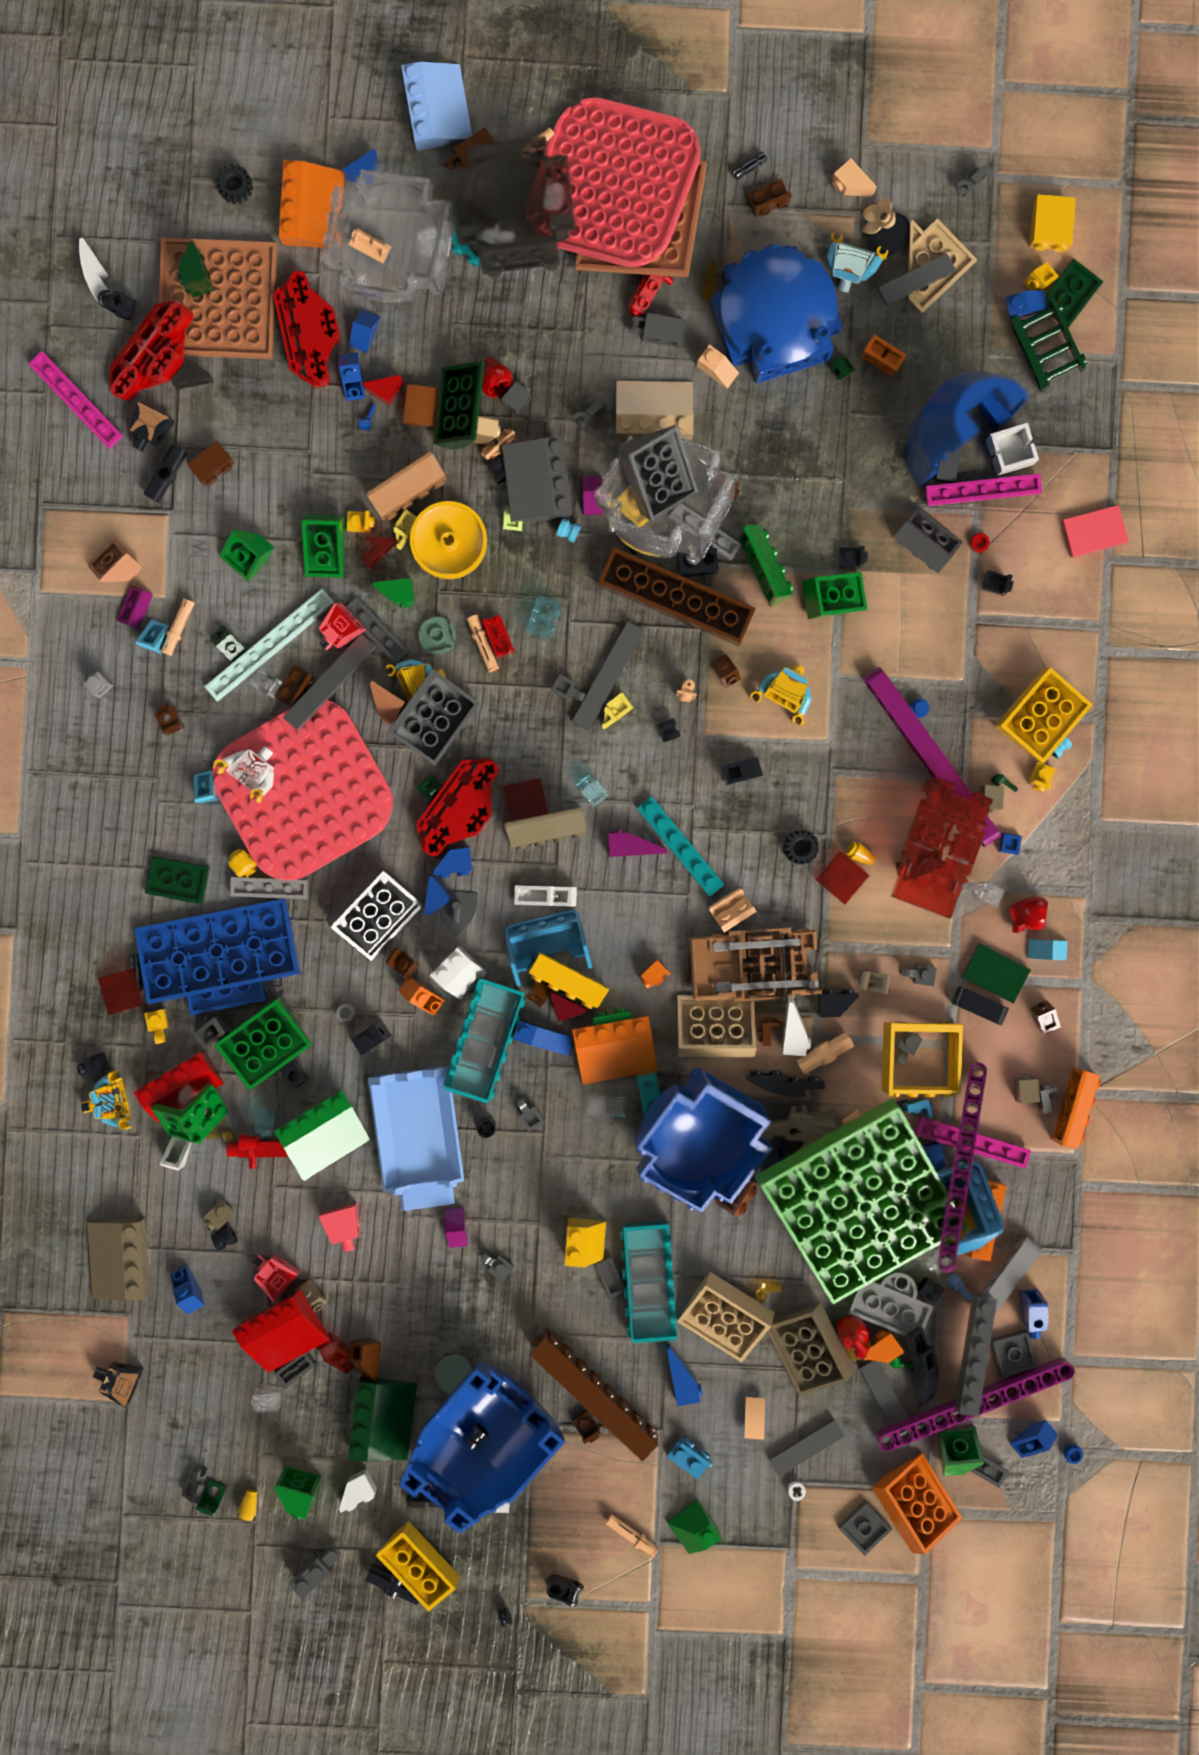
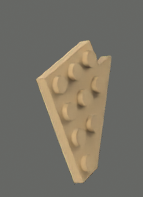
[908,218,977,315]

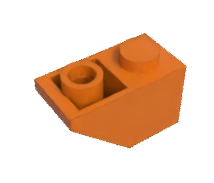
[398,977,445,1016]
[863,1329,904,1363]

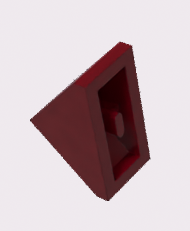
[550,991,587,1022]

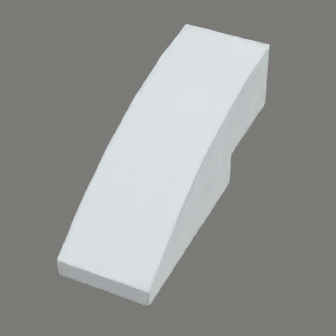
[79,237,109,301]
[514,885,577,906]

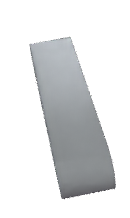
[980,1236,1042,1314]

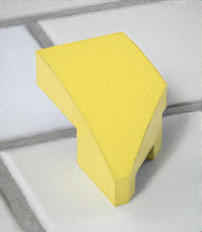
[394,509,417,550]
[602,692,634,729]

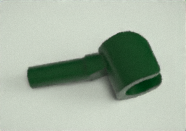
[991,774,1018,792]

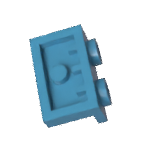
[667,1436,712,1480]

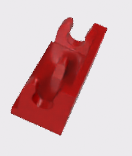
[482,615,515,659]

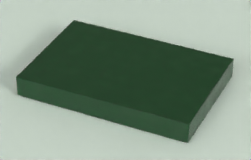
[1045,258,1104,328]
[145,856,210,905]
[962,943,1031,1004]

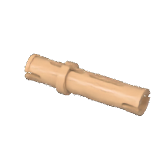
[160,598,195,656]
[467,615,499,673]
[605,1514,659,1558]

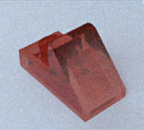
[362,537,397,570]

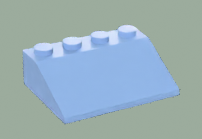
[401,62,472,151]

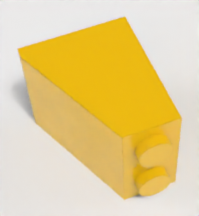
[565,1218,606,1267]

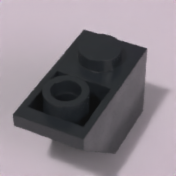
[721,757,763,786]
[818,989,859,1018]

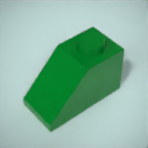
[373,578,416,609]

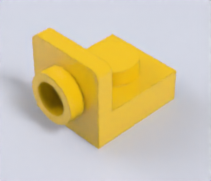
[1023,262,1059,291]
[347,510,375,533]
[1028,762,1056,792]

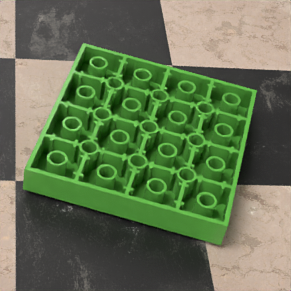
[756,1098,968,1304]

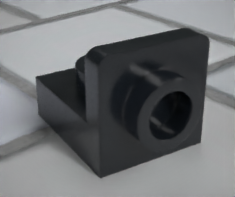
[838,546,868,568]

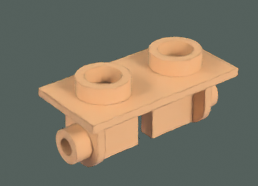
[348,228,392,264]
[480,428,520,464]
[675,679,697,702]

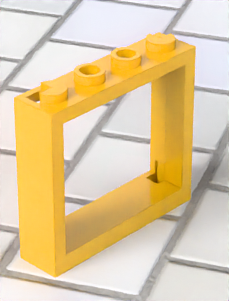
[881,1022,963,1097]

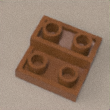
[402,384,439,428]

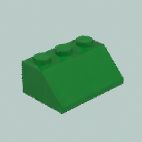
[274,1465,322,1519]

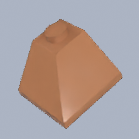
[88,539,142,583]
[370,681,407,725]

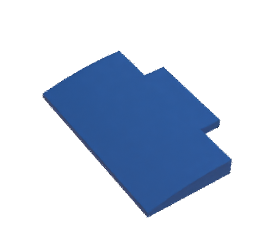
[134,899,301,1016]

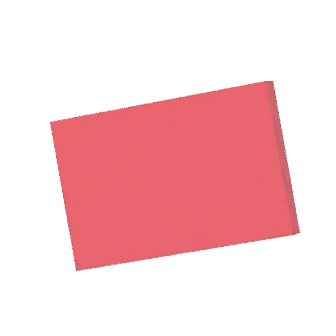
[1062,505,1129,558]

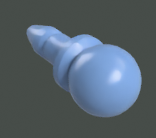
[946,1272,972,1303]

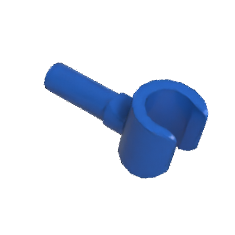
[359,404,376,430]

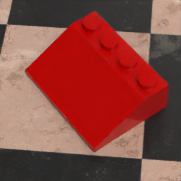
[231,1289,330,1373]

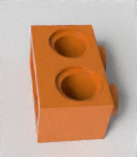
[861,334,907,378]

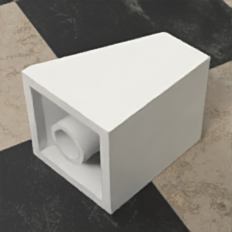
[430,946,488,1000]

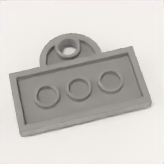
[847,1271,934,1336]

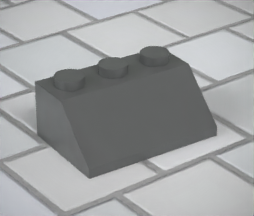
[894,506,963,573]

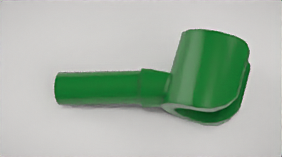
[889,1356,914,1369]

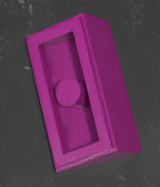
[117,586,153,629]

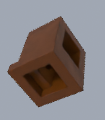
[154,704,185,736]

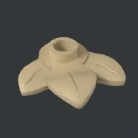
[862,198,896,234]

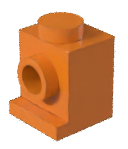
[640,959,671,989]

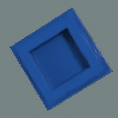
[999,833,1022,855]

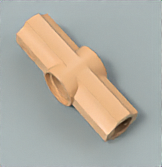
[796,1032,854,1074]

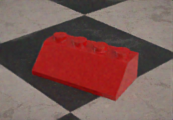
[133,1051,224,1123]

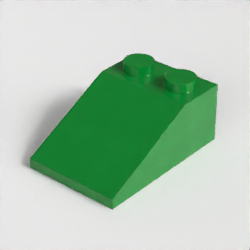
[301,514,345,578]
[802,572,868,619]

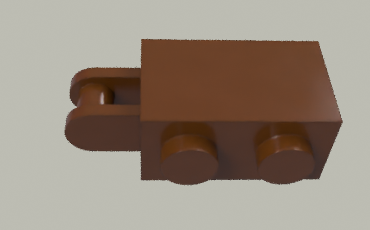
[444,127,499,177]

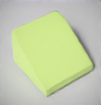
[503,506,523,531]

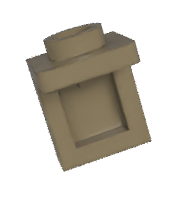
[859,970,891,994]
[202,1200,235,1232]
[295,1279,328,1312]

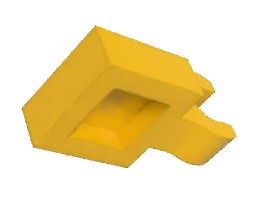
[144,1009,169,1044]

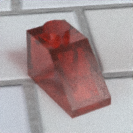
[317,1332,355,1374]

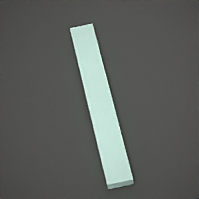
[204,588,335,701]

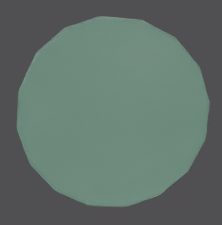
[418,616,456,655]
[435,1354,472,1393]

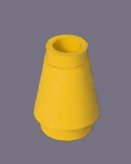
[846,841,876,866]
[237,1489,257,1521]

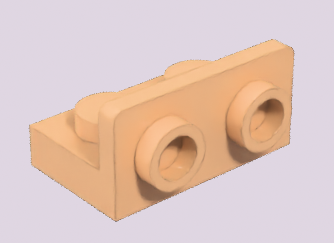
[708,888,756,932]

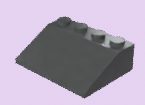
[617,425,699,521]
[502,437,572,522]
[388,669,480,766]
[325,864,423,961]

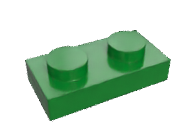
[593,1007,632,1025]

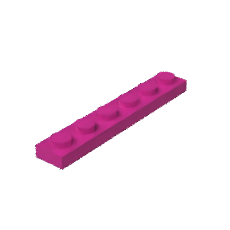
[28,351,123,449]
[925,474,1042,507]
[915,1116,1031,1169]

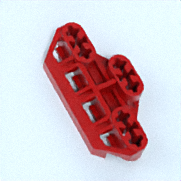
[273,271,341,388]
[109,300,193,402]
[416,758,499,856]

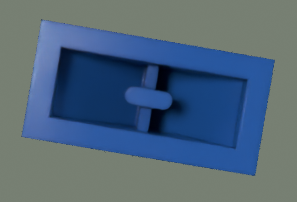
[342,149,378,186]
[349,310,381,353]
[424,876,453,915]

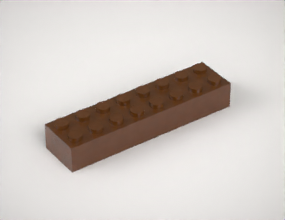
[598,547,756,646]
[529,1328,659,1462]

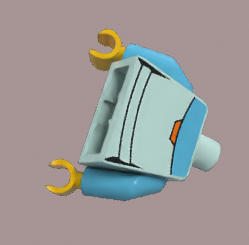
[827,233,888,292]

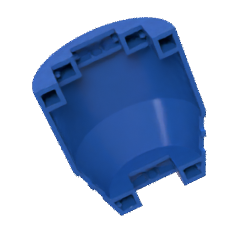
[906,371,1029,488]
[399,1362,565,1533]

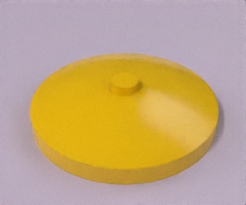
[410,501,487,579]

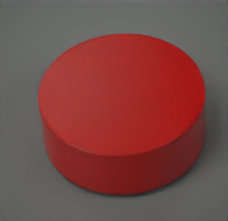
[969,533,990,553]

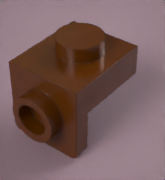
[710,654,741,689]
[758,1018,782,1046]

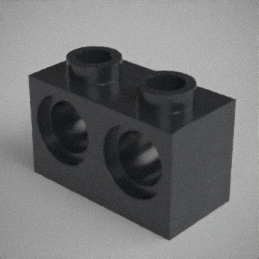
[677,545,719,577]

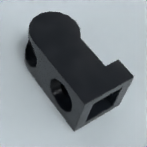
[279,1058,310,1089]

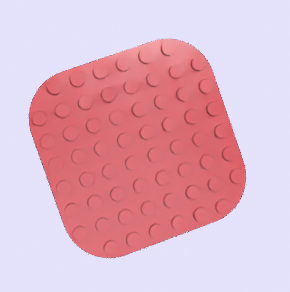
[526,98,701,267]
[212,700,393,881]

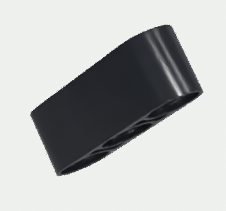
[951,986,1009,1026]

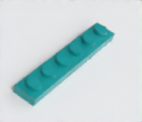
[637,796,724,897]

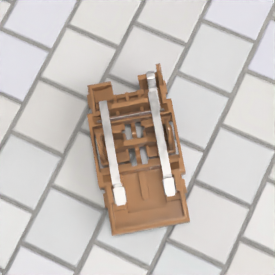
[689,927,822,1002]

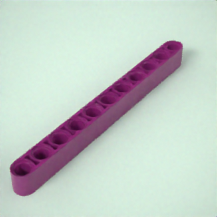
[863,667,1001,847]
[938,1062,987,1273]
[875,1358,1075,1451]

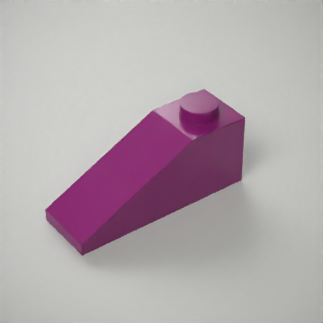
[608,829,667,857]

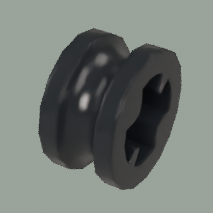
[497,1607,513,1628]

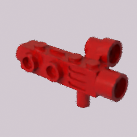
[627,274,674,317]
[226,1134,289,1169]

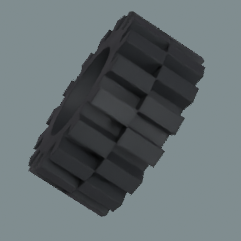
[216,164,253,204]
[783,830,819,865]

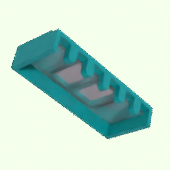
[442,978,526,1104]
[620,1221,678,1343]

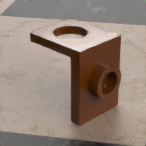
[525,980,553,1008]

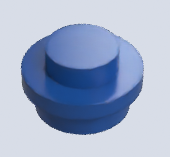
[910,699,929,718]
[1063,1444,1083,1464]

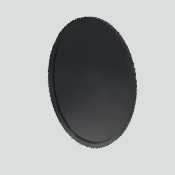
[868,213,909,259]

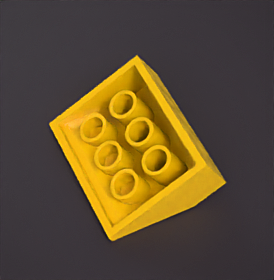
[994,667,1093,764]

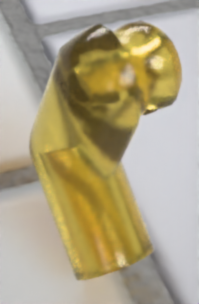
[755,1282,781,1303]

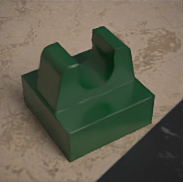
[830,355,856,380]
[417,775,442,802]

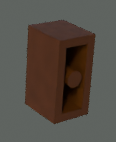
[187,441,235,486]

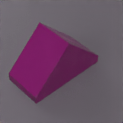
[582,476,603,516]
[445,1207,469,1248]

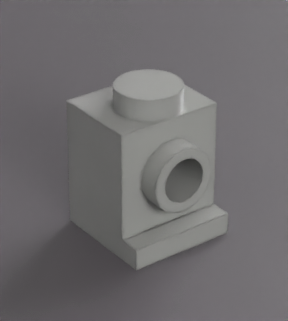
[83,671,114,698]

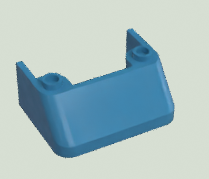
[505,910,592,986]
[936,1161,1004,1255]

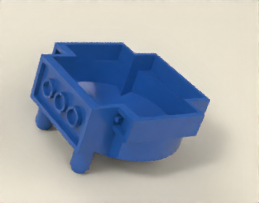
[710,244,842,384]
[634,1068,772,1212]

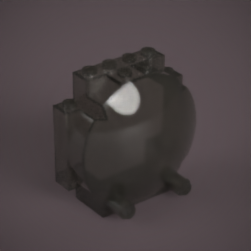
[450,136,576,278]

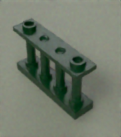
[1009,298,1087,392]

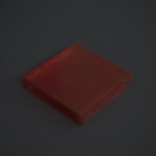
[503,778,548,822]
[816,851,870,905]
[98,968,143,1015]

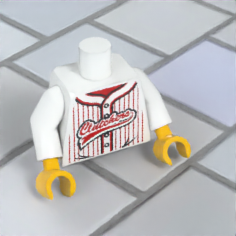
[213,746,274,803]

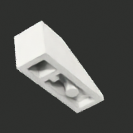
[781,994,811,1056]

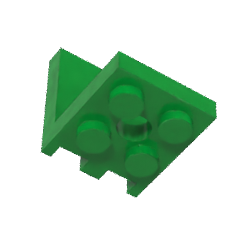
[151,1083,228,1145]

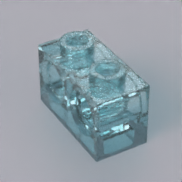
[526,595,562,641]

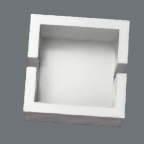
[986,423,1039,476]

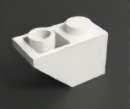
[339,1468,377,1512]

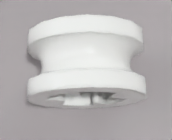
[788,1481,806,1501]

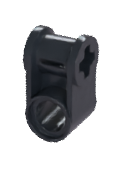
[97,290,136,320]
[546,1574,584,1607]

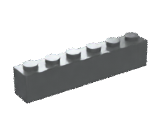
[954,1293,997,1417]

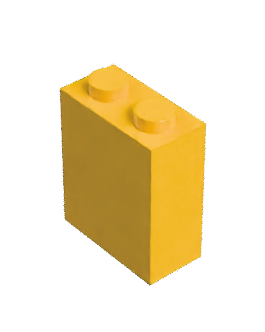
[1029,194,1076,252]

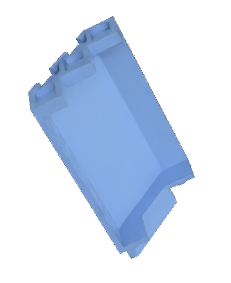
[368,1067,464,1211]

